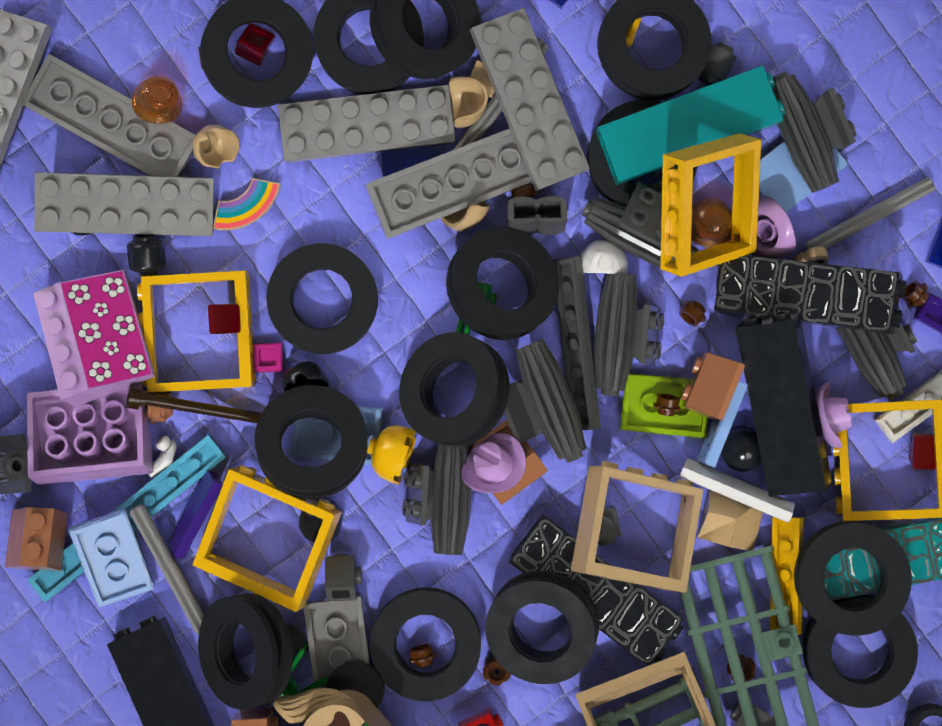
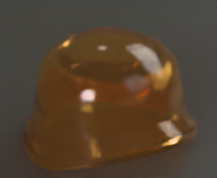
[132,75,182,124]
[691,198,732,248]

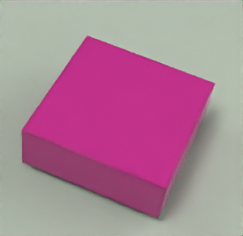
[253,343,284,373]

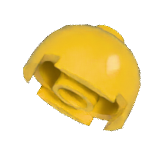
[367,425,417,485]

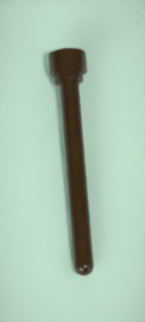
[126,385,261,423]

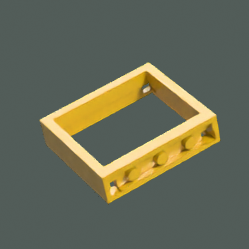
[660,133,761,277]
[137,270,256,393]
[833,399,942,521]
[192,465,342,612]

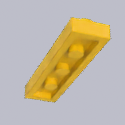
[770,517,804,635]

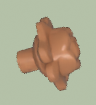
[145,392,174,424]

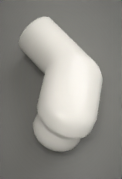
[149,435,177,478]

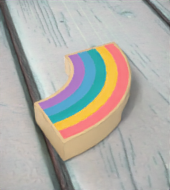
[213,178,281,231]

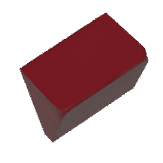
[235,23,276,66]
[208,304,241,334]
[908,433,935,470]

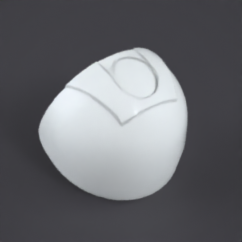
[581,240,628,274]

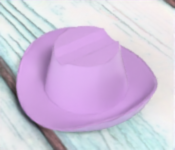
[739,196,796,259]
[816,382,852,448]
[461,432,526,493]

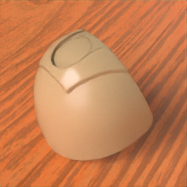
[449,77,488,128]
[441,201,490,231]

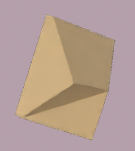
[697,489,763,551]

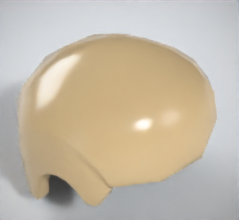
[192,124,240,169]

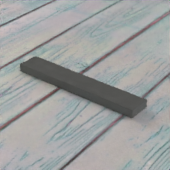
[553,256,601,430]

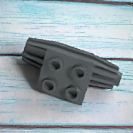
[772,72,856,193]
[581,182,700,276]
[593,273,664,396]
[836,306,918,400]
[504,339,587,463]
[0,434,32,494]
[402,443,472,555]

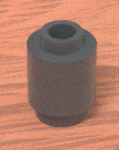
[698,42,737,85]

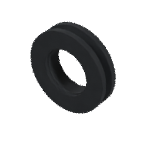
[200,0,313,108]
[313,0,424,94]
[370,0,481,79]
[597,0,711,100]
[587,99,698,207]
[446,227,559,340]
[266,243,378,354]
[399,332,510,446]
[255,385,368,499]
[794,521,912,636]
[485,571,599,684]
[370,587,481,701]
[198,593,293,710]
[802,595,918,708]

